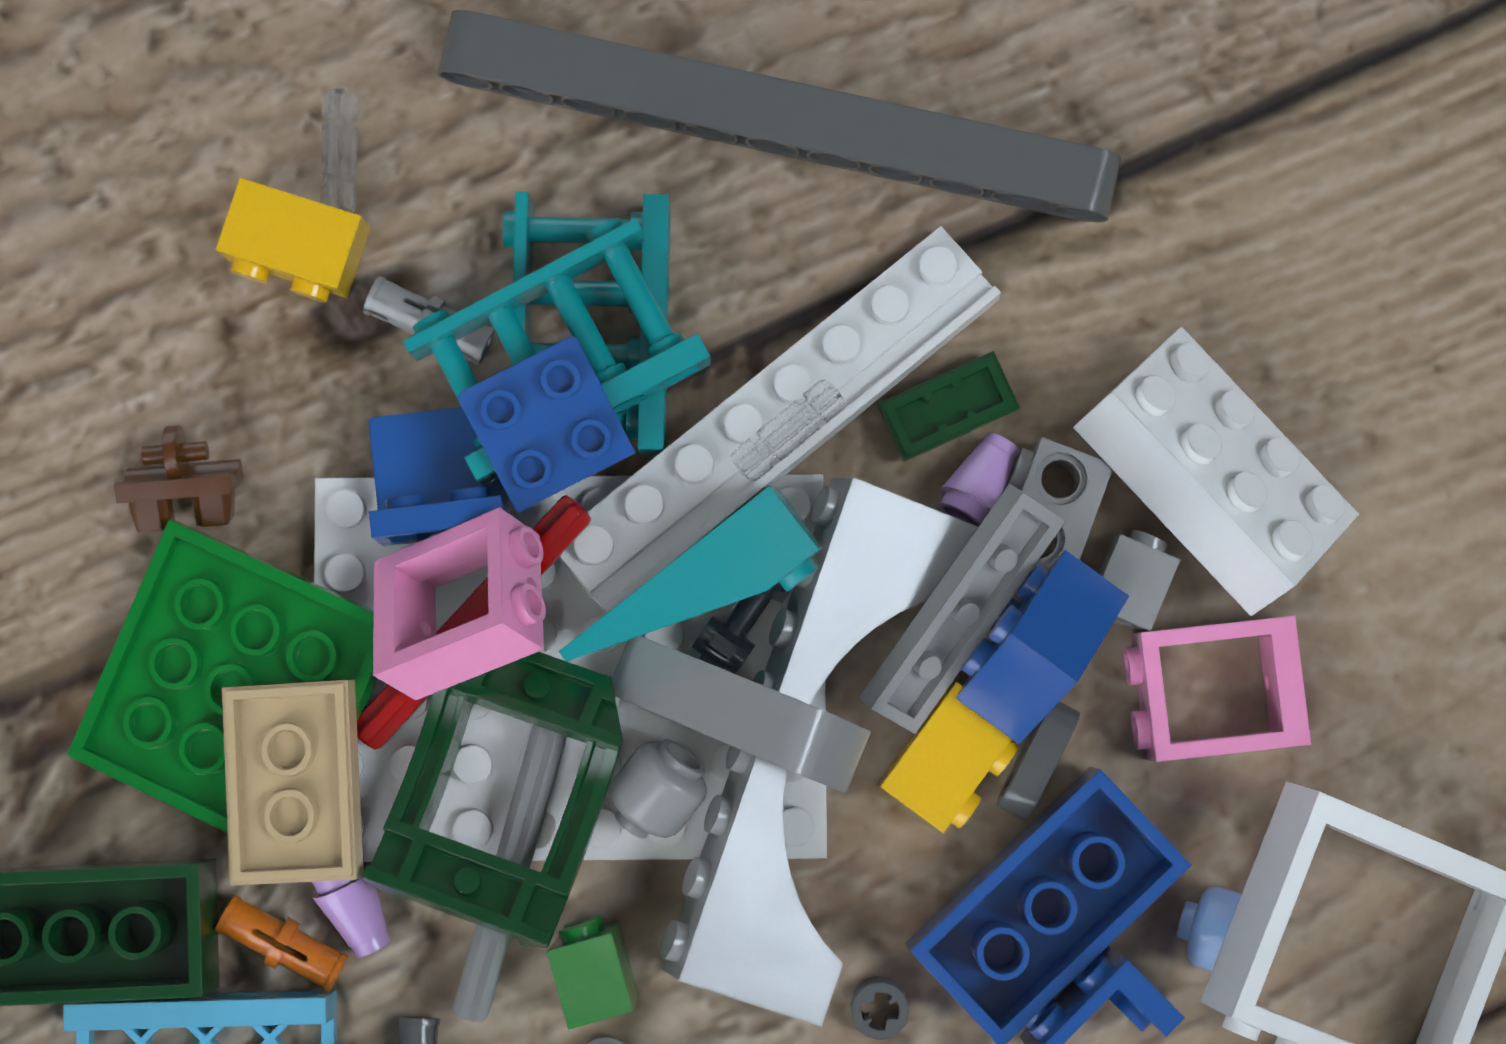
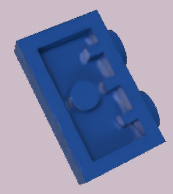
[458,336,636,513]
[369,407,509,546]
[1020,946,1185,1044]

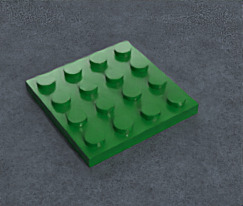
[67,520,378,833]

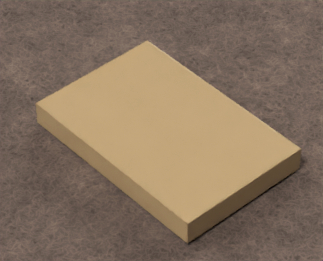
[222,680,364,886]

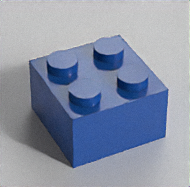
[956,550,1129,744]

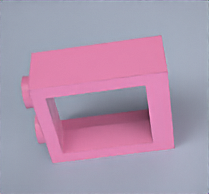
[373,507,546,700]
[1123,615,1311,762]

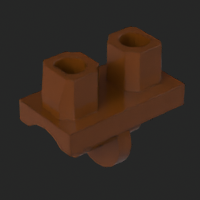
[114,425,243,533]

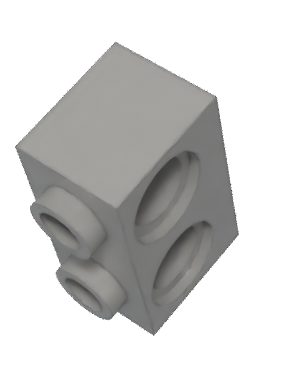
[1009,437,1113,575]

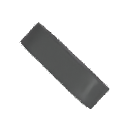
[996,702,1080,821]

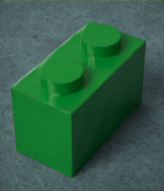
[547,914,639,1030]

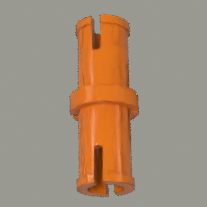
[215,895,349,992]

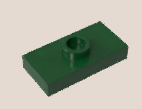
[877,351,1020,463]

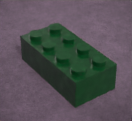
[0,858,220,1006]

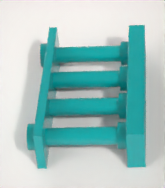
[503,192,671,455]
[403,218,711,486]

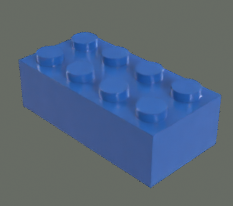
[905,767,1192,1044]

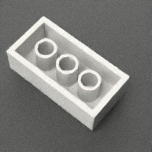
[1073,326,1359,616]

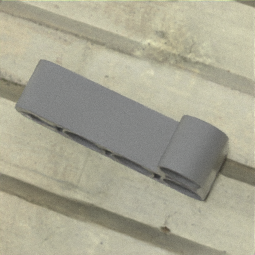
[611,636,871,794]

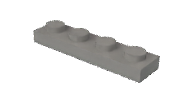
[859,483,1066,734]

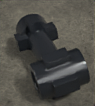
[691,583,791,674]

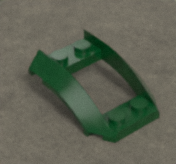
[362,652,623,948]

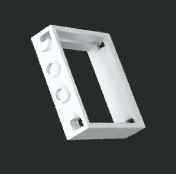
[1200,781,1506,1044]

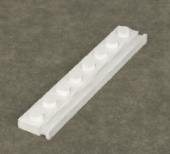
[559,226,1001,614]

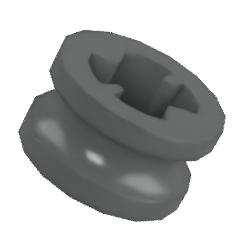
[850,976,909,1040]

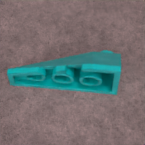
[558,486,822,662]

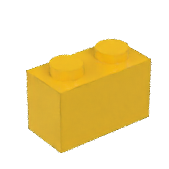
[215,178,371,303]
[877,682,1019,834]

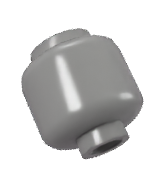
[610,739,707,838]

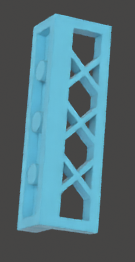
[63,990,337,1044]

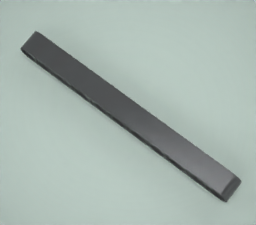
[437,10,1121,223]

